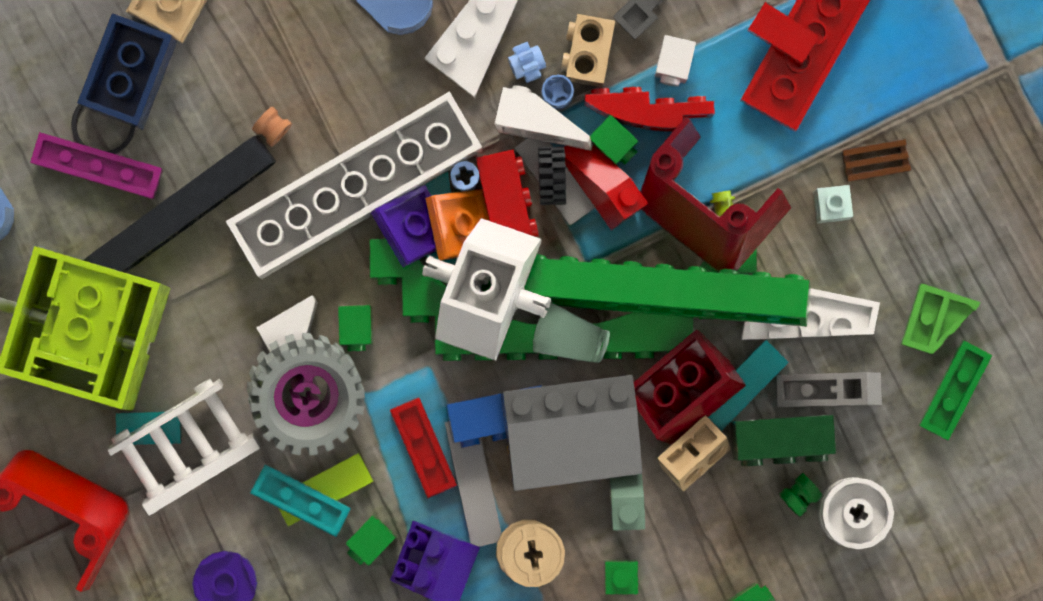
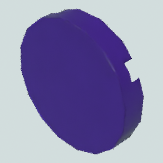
[192,551,258,601]

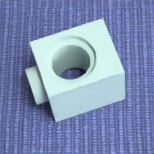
[813,185,853,224]

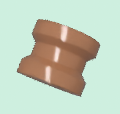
[252,106,292,147]

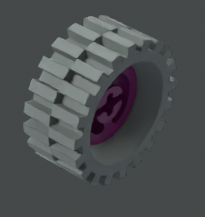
[247,333,365,455]

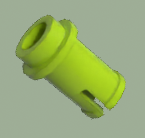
[710,190,735,217]

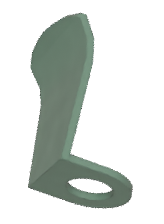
[533,303,610,363]

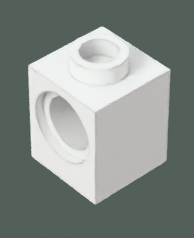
[655,35,696,87]

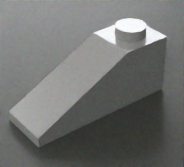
[777,372,882,407]

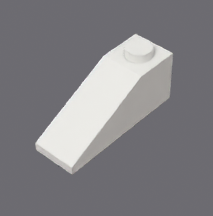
[494,86,592,150]

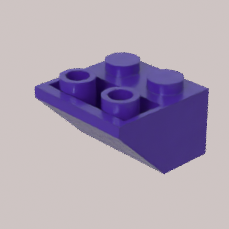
[390,520,480,601]

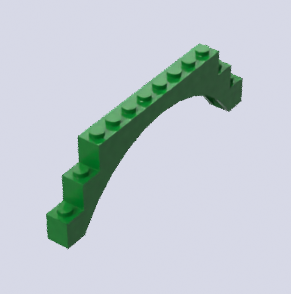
[370,239,757,361]

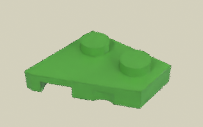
[900,283,980,354]

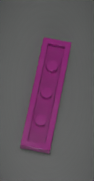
[30,132,163,200]

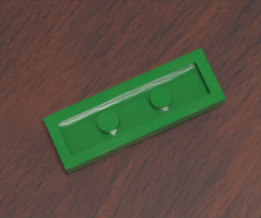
[918,340,992,441]

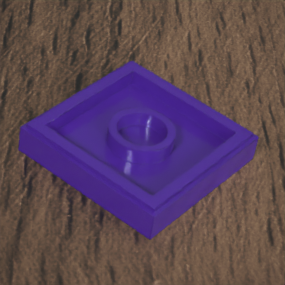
[371,185,437,268]

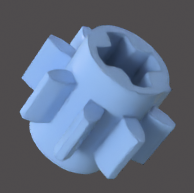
[508,42,546,83]

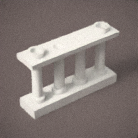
[108,379,260,516]

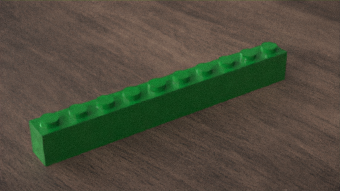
[482,254,811,327]

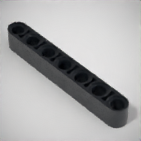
[83,135,276,273]

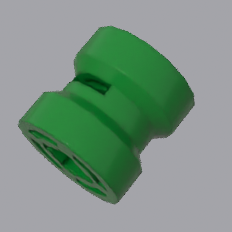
[779,473,824,518]

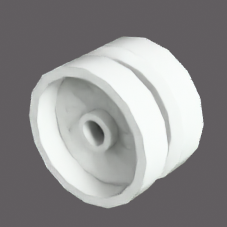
[817,477,894,549]

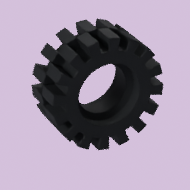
[538,147,566,205]

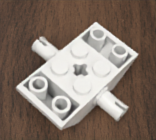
[422,218,551,361]

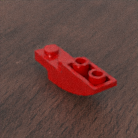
[584,87,715,132]

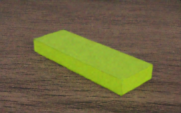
[278,453,374,527]

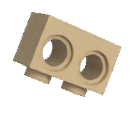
[561,14,615,88]
[657,415,731,492]

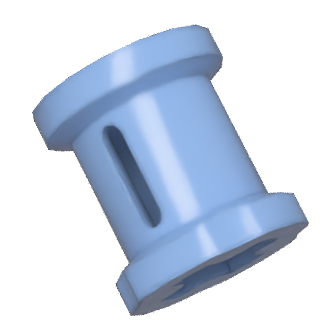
[450,161,480,192]

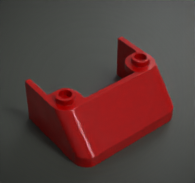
[0,450,129,592]

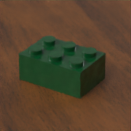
[730,415,836,467]

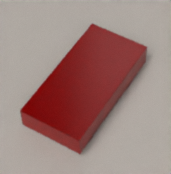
[747,2,819,64]

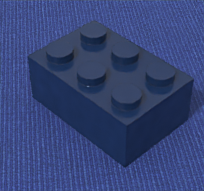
[77,13,177,130]

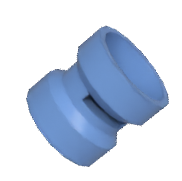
[542,74,574,110]

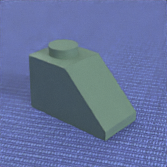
[609,474,645,531]

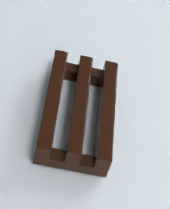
[842,139,911,182]

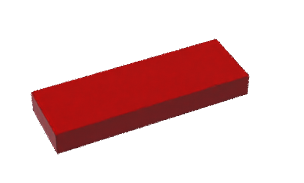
[390,397,457,498]

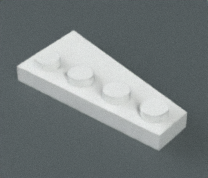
[741,289,880,340]

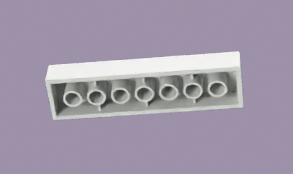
[226,91,483,279]

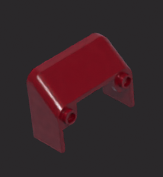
[640,117,792,273]

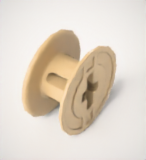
[496,519,565,587]

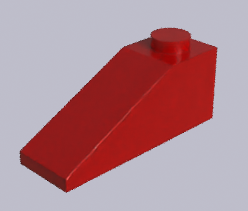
[564,144,648,231]

